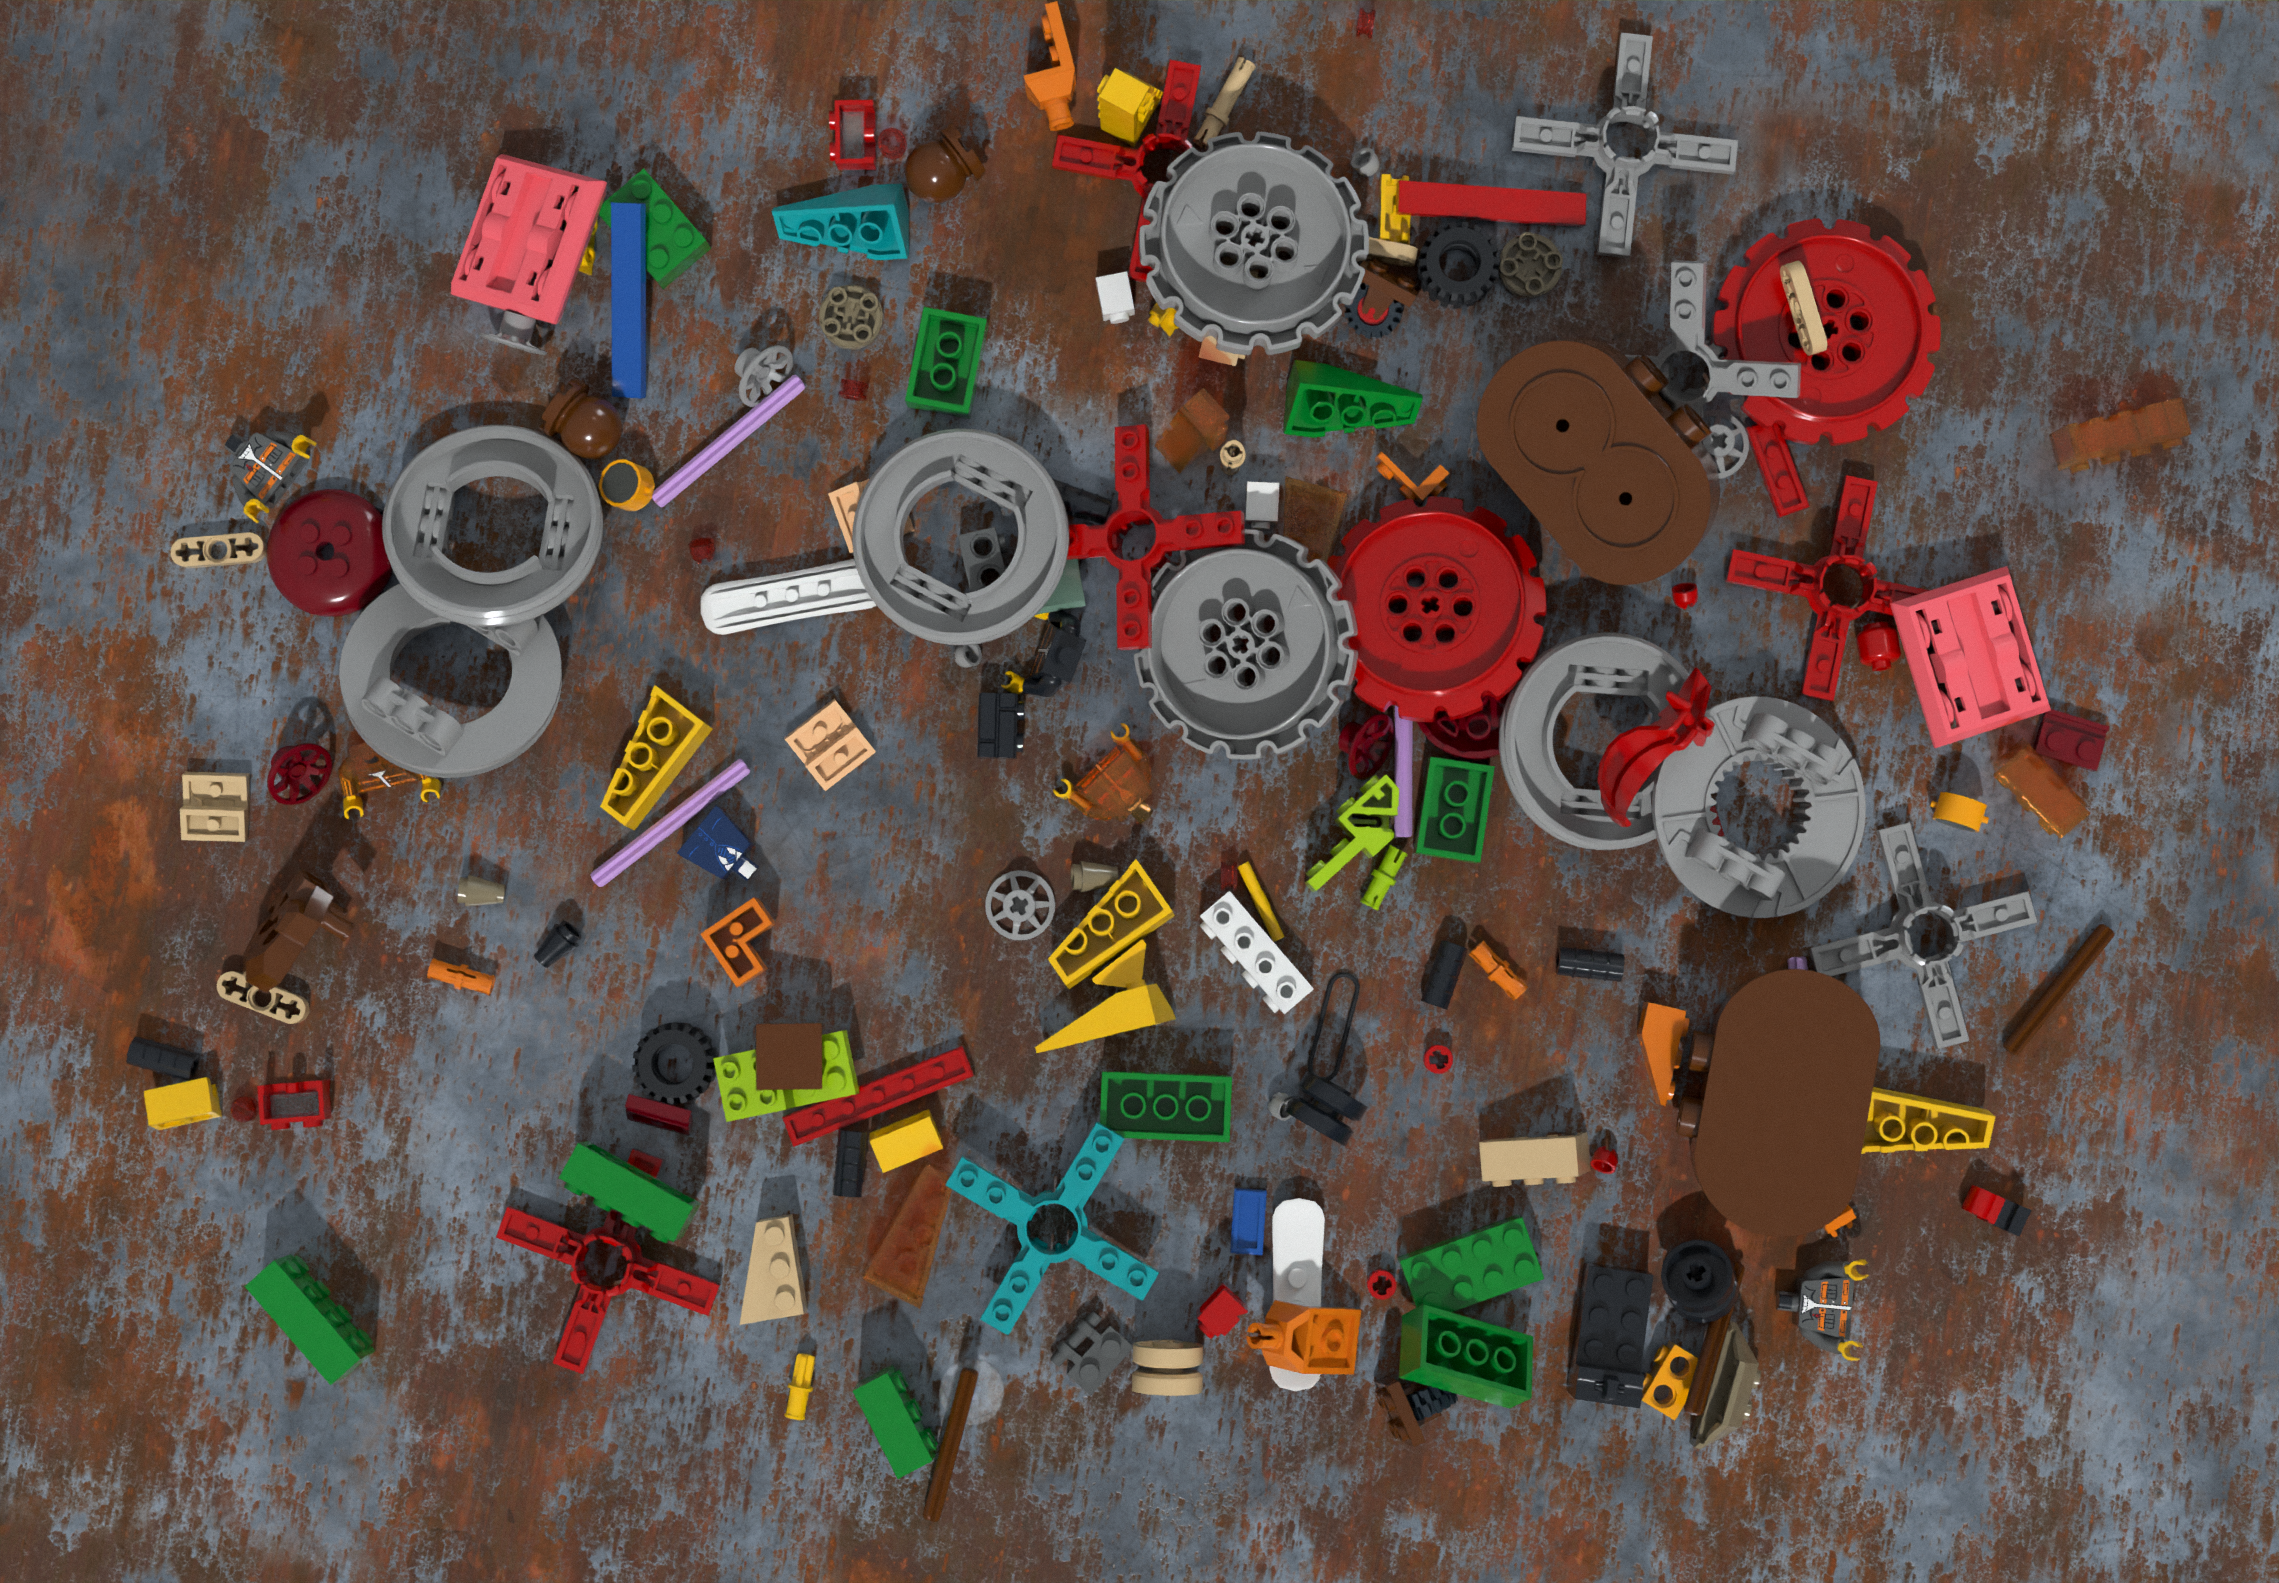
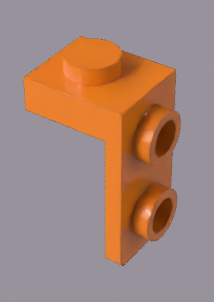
[1375,452,1449,505]

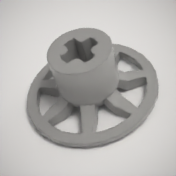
[478,311,547,355]
[735,345,793,407]
[1702,410,1749,479]
[985,870,1055,940]

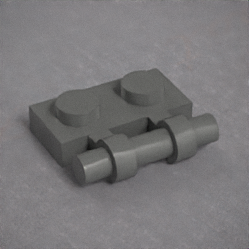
[1050,1310,1133,1396]

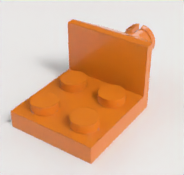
[1023,1,1076,131]
[1246,1300,1361,1375]

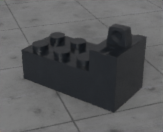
[1566,1262,1654,1409]

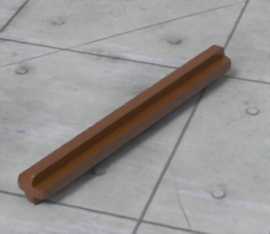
[2003,924,2115,1056]
[1684,1261,1745,1416]
[923,1367,979,1522]

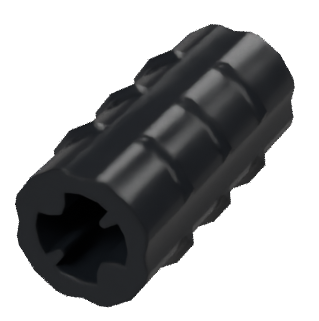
[1052,478,1113,525]
[1421,940,1468,1010]
[1556,947,1625,982]
[126,1036,200,1081]
[833,1130,867,1197]

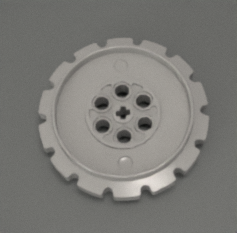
[1139,132,1369,355]
[1134,529,1358,760]

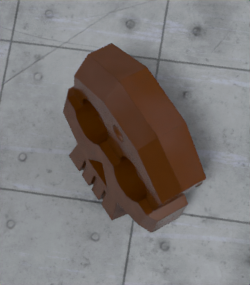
[243,867,355,993]

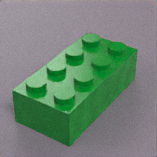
[1100,1070,1232,1142]
[559,1141,701,1243]
[1397,1214,1545,1312]
[244,1254,375,1385]
[1399,1304,1533,1409]

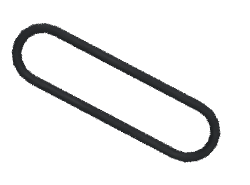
[1308,972,1360,1081]

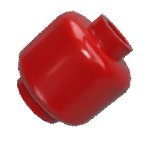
[1856,622,1901,671]

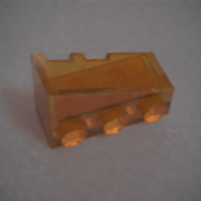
[1154,388,1230,474]
[1993,737,2091,839]

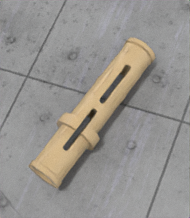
[1193,57,1256,149]
[1220,440,1246,475]

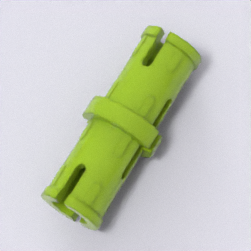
[1360,845,1408,911]

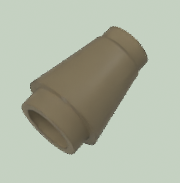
[1070,861,1118,893]
[457,875,505,907]

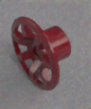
[1338,713,1394,780]
[267,743,332,805]

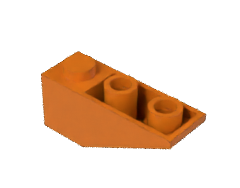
[1637,1002,1689,1106]

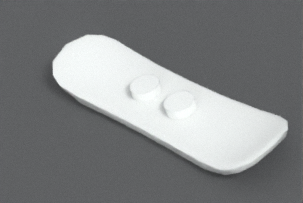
[700,559,876,635]
[1270,1198,1325,1391]

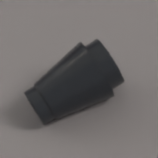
[534,920,582,968]

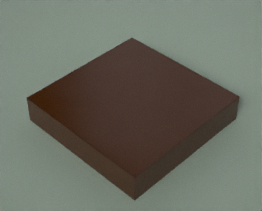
[755,1023,822,1090]

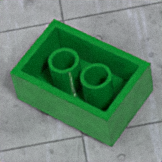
[599,168,711,289]
[905,307,989,419]
[1413,757,1495,864]
[853,1364,939,1479]

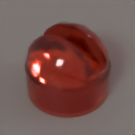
[688,538,716,564]
[230,1096,259,1123]

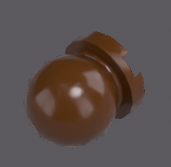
[904,122,986,204]
[539,377,623,459]

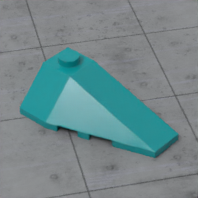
[772,183,909,260]

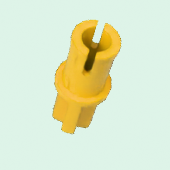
[784,1353,816,1420]

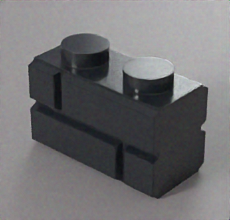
[977,693,1024,760]

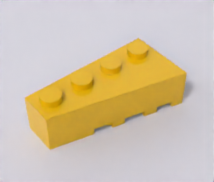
[1097,68,1164,147]
[600,685,713,831]
[1048,859,1175,989]
[1861,1087,1996,1154]

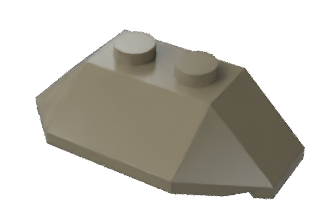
[1689,1320,1761,1449]

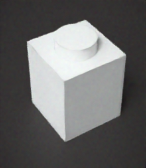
[1096,271,1135,324]
[1244,481,1280,530]

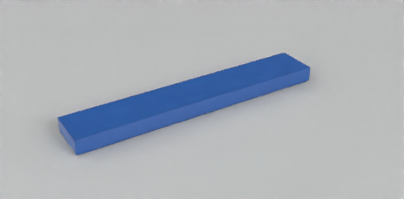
[611,202,646,399]

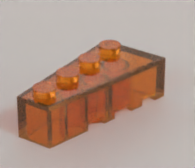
[2049,397,2192,474]
[1283,476,1349,564]
[862,1159,952,1309]

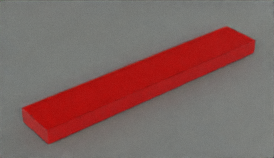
[1396,180,1587,227]
[782,1046,974,1147]

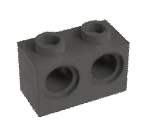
[957,527,1009,592]

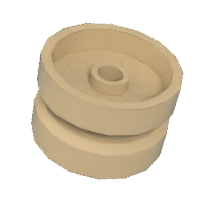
[1132,1340,1203,1396]

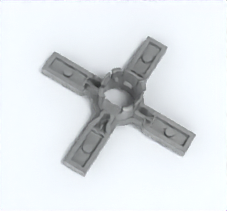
[1512,33,1738,258]
[1625,260,1801,444]
[1808,822,2037,1049]

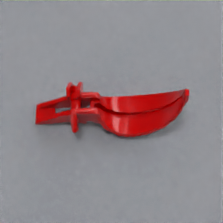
[1597,668,1715,827]

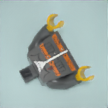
[224,431,317,523]
[1776,1259,1869,1361]

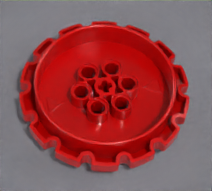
[1711,218,1941,446]
[1327,496,1547,722]

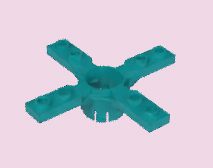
[945,1121,1159,1335]

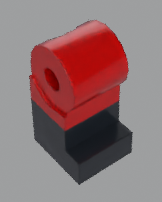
[1961,1185,2032,1236]

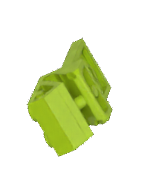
[1304,774,1399,892]
[713,1030,860,1122]

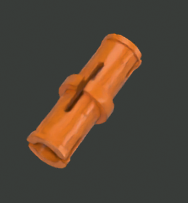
[1469,940,1528,1001]
[427,958,496,996]

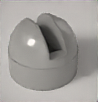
[1351,148,1379,176]
[954,644,982,668]
[1268,1092,1291,1121]

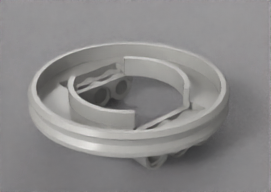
[382,424,604,627]
[852,428,1069,645]
[339,584,562,778]
[1499,632,1707,850]

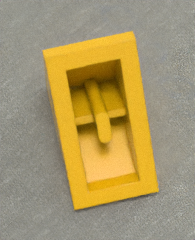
[1092,939,1146,988]

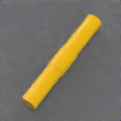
[1237,861,1285,942]

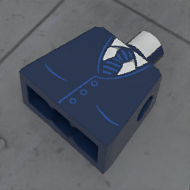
[677,805,759,881]

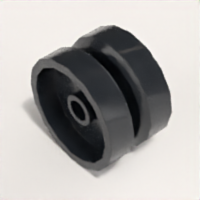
[1284,1071,1368,1146]
[1661,1240,1739,1323]

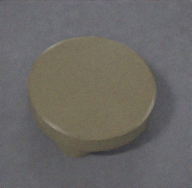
[1498,232,1563,299]
[819,285,883,350]

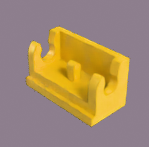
[1378,174,1411,245]
[144,1077,222,1130]
[869,1109,943,1173]

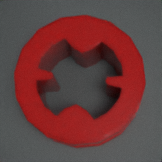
[1423,1045,1453,1074]
[1366,1269,1396,1300]

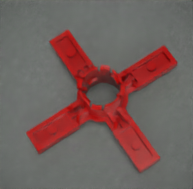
[1052,60,1201,283]
[1067,424,1245,650]
[1725,475,1937,702]
[496,1148,721,1374]

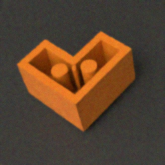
[701,897,776,987]

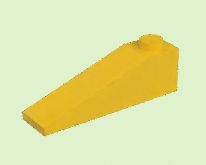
[1035,979,1176,1053]

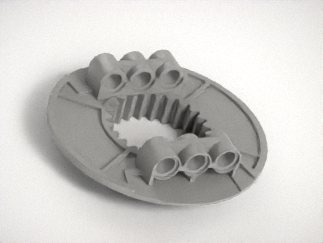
[1652,696,1866,918]

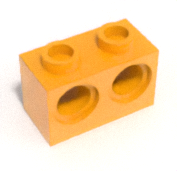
[1641,1340,1699,1421]

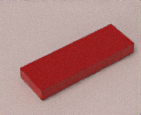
[1745,423,1810,519]

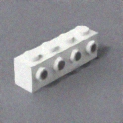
[1199,891,1314,1014]

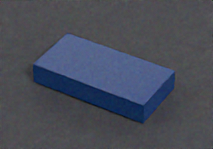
[1230,1188,1267,1255]

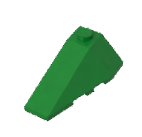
[1283,360,1423,438]

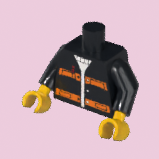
[1001,610,1086,697]

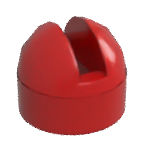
[1671,582,1698,609]
[1590,1146,1618,1174]

